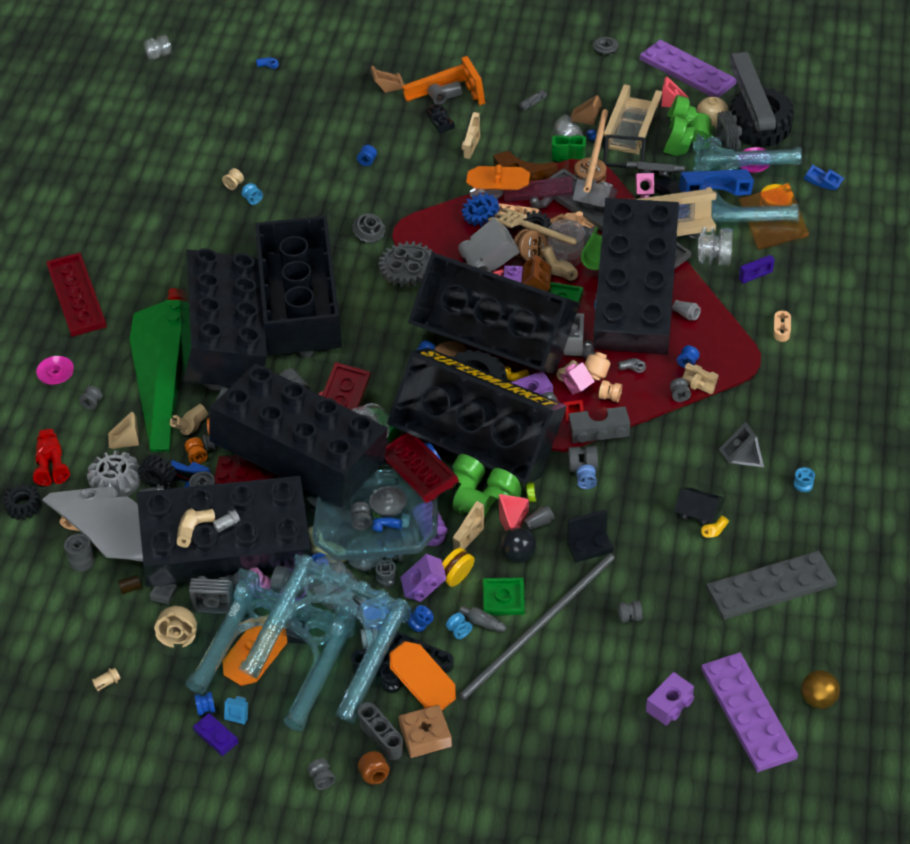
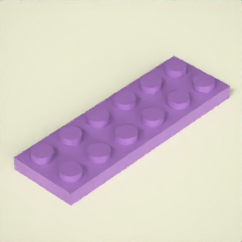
[640,40,737,98]
[701,652,798,772]

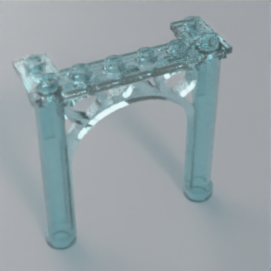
[687,134,802,223]
[239,554,411,724]
[186,568,356,731]

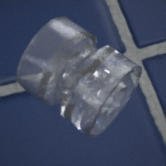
[144,35,172,61]

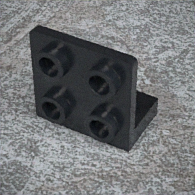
[567,510,613,563]

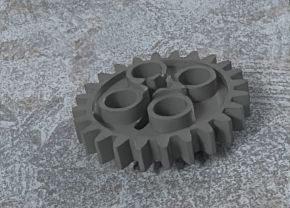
[378,241,432,288]

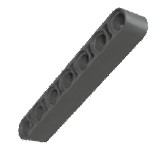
[730,52,776,131]

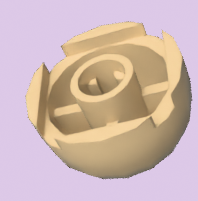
[696,97,729,128]
[154,606,197,647]

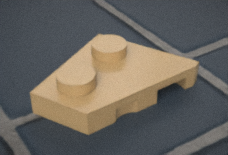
[462,112,480,159]
[453,501,484,550]

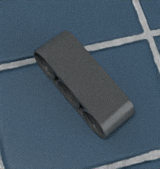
[358,702,403,760]

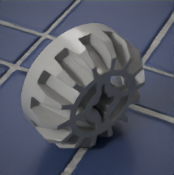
[87,451,141,497]

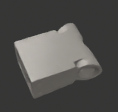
[458,217,520,272]

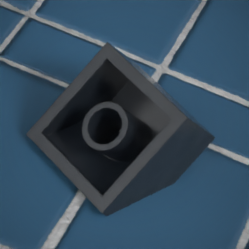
[674,486,725,525]

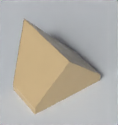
[108,412,139,449]

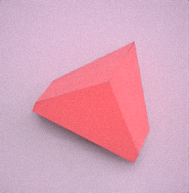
[661,77,689,108]
[499,494,529,531]

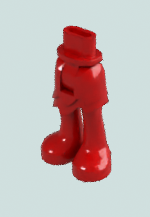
[32,429,70,486]

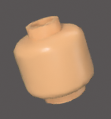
[584,352,611,381]

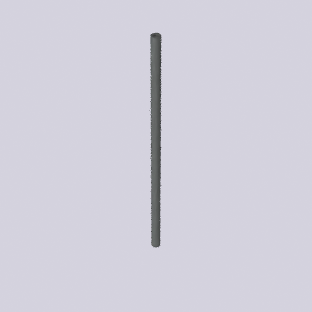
[459,553,615,701]

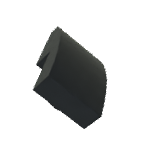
[425,104,455,133]
[654,176,682,195]

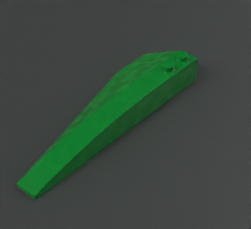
[129,300,182,452]

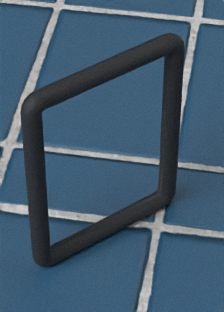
[603,135,646,167]

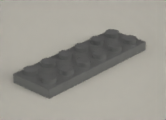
[706,551,837,620]

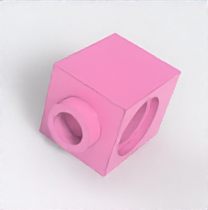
[635,173,654,198]
[560,362,595,395]

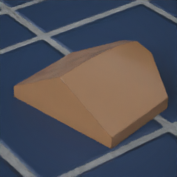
[370,66,404,93]

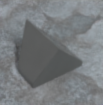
[719,422,764,468]

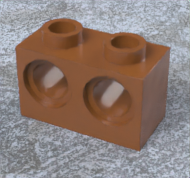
[522,254,552,292]

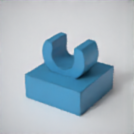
[224,696,248,724]

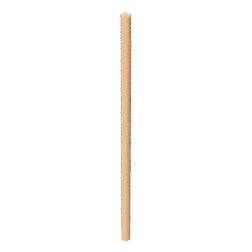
[584,109,608,193]

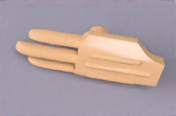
[565,211,594,229]

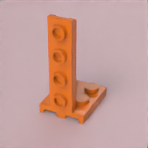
[402,56,485,105]

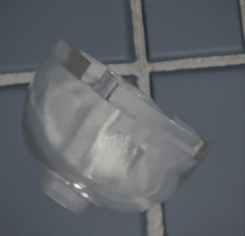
[553,114,584,137]

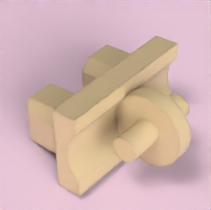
[682,363,718,394]

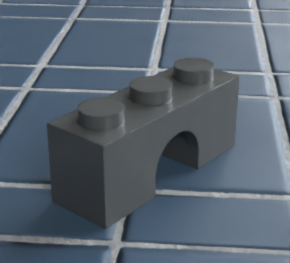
[568,406,630,443]

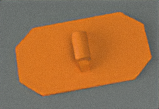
[466,164,530,190]
[222,617,287,686]
[389,641,456,710]

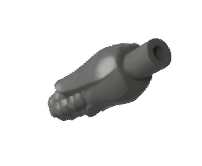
[459,605,506,633]

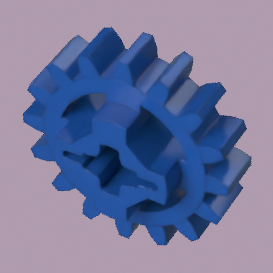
[461,193,500,227]

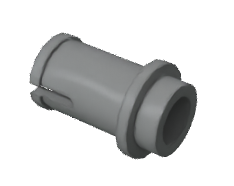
[212,510,240,533]

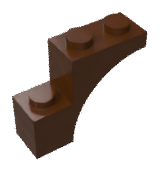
[493,151,557,188]

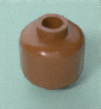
[358,751,390,785]

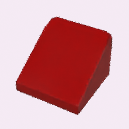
[563,400,584,421]

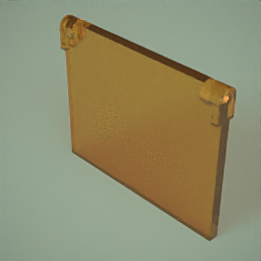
[739,184,809,250]

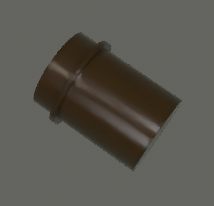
[118,575,142,594]

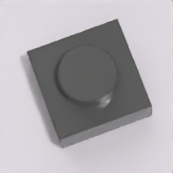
[149,584,178,605]

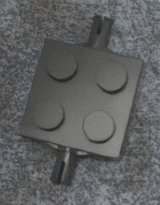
[626,161,685,177]

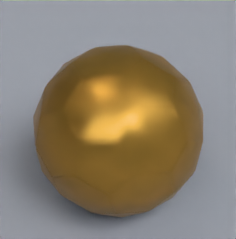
[801,670,840,709]

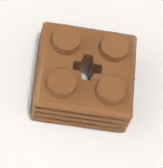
[399,705,452,758]

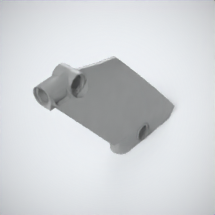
[42,487,143,562]

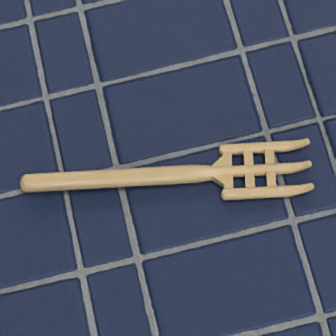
[488,208,577,245]

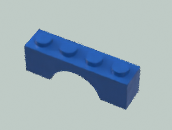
[679,169,754,196]

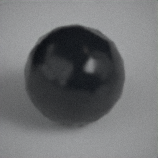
[500,527,536,563]

